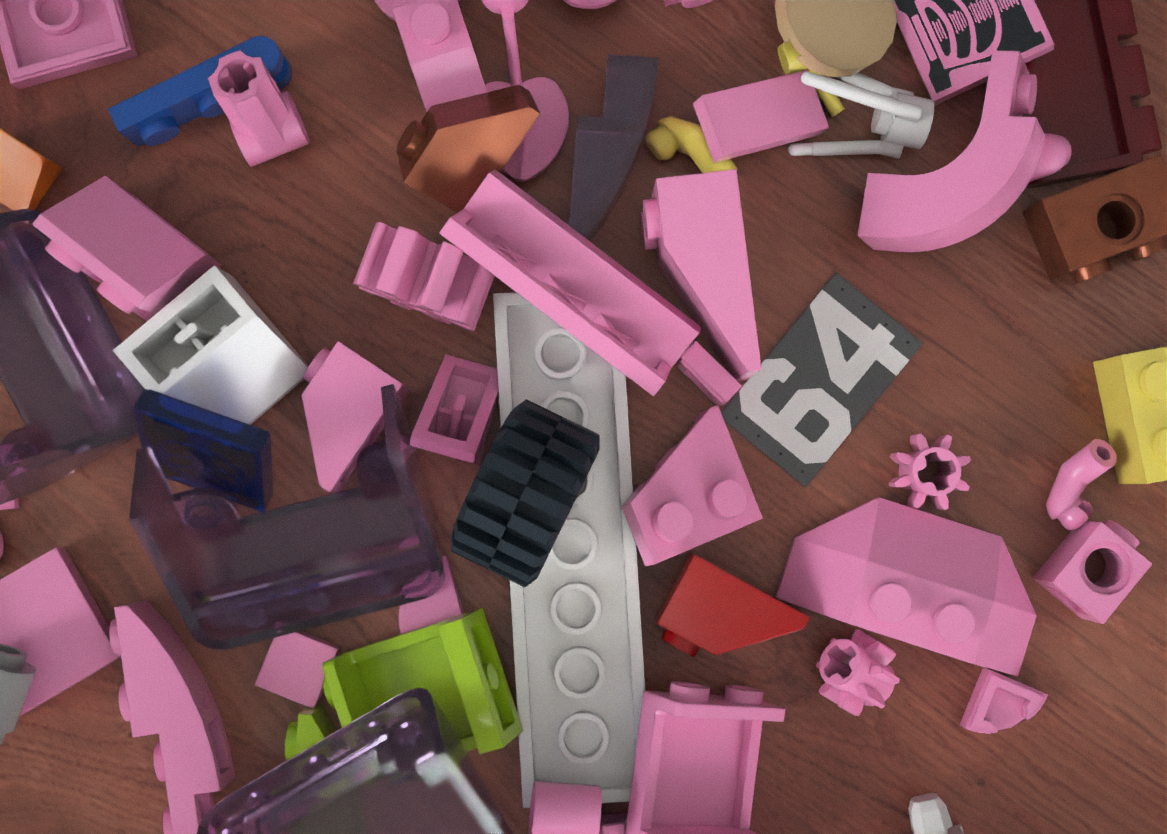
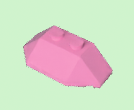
[775,497,1037,676]

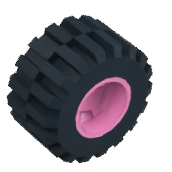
[451,399,600,587]

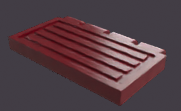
[1022,0,1162,189]

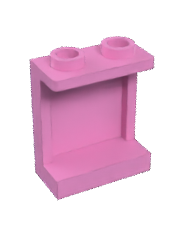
[625,681,786,834]

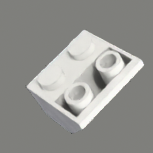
[113,265,308,448]

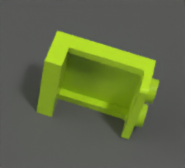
[322,608,523,787]

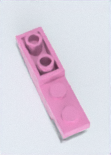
[109,600,236,834]

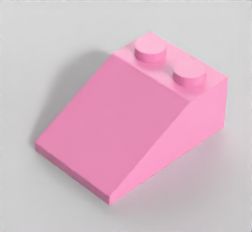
[640,169,762,381]

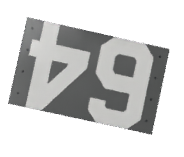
[721,273,923,488]

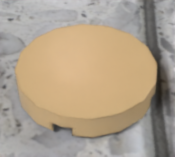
[774,0,897,77]

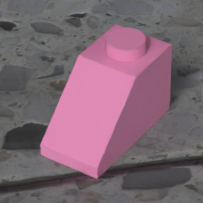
[392,0,487,112]
[302,341,410,492]

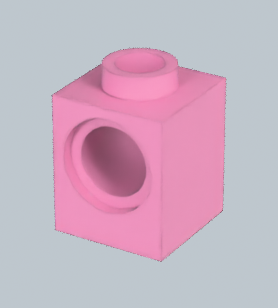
[1033,520,1152,624]

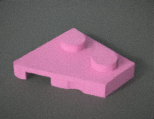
[621,405,763,566]

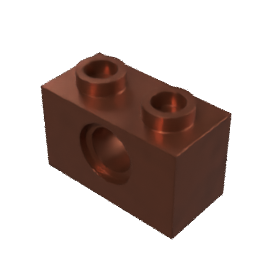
[1022,154,1167,284]

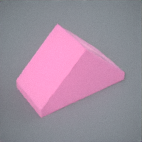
[410,354,499,465]

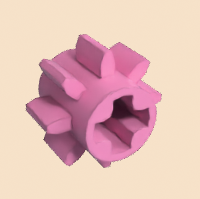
[888,433,971,510]
[816,629,900,716]

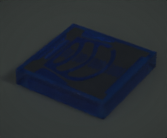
[133,389,273,513]

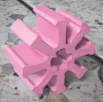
[353,222,495,331]

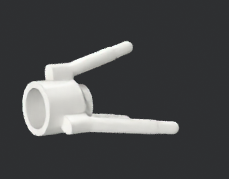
[788,71,934,159]

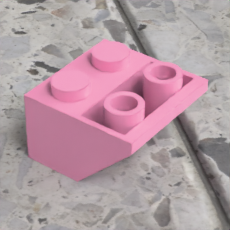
[32,176,222,321]

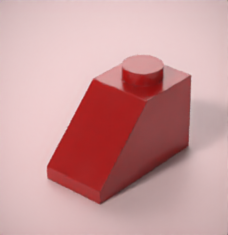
[654,552,810,657]

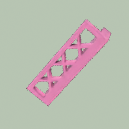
[439,169,702,397]

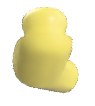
[645,116,738,173]

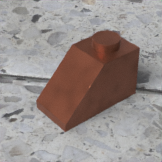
[396,85,540,212]

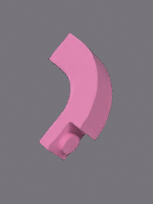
[857,50,1046,252]

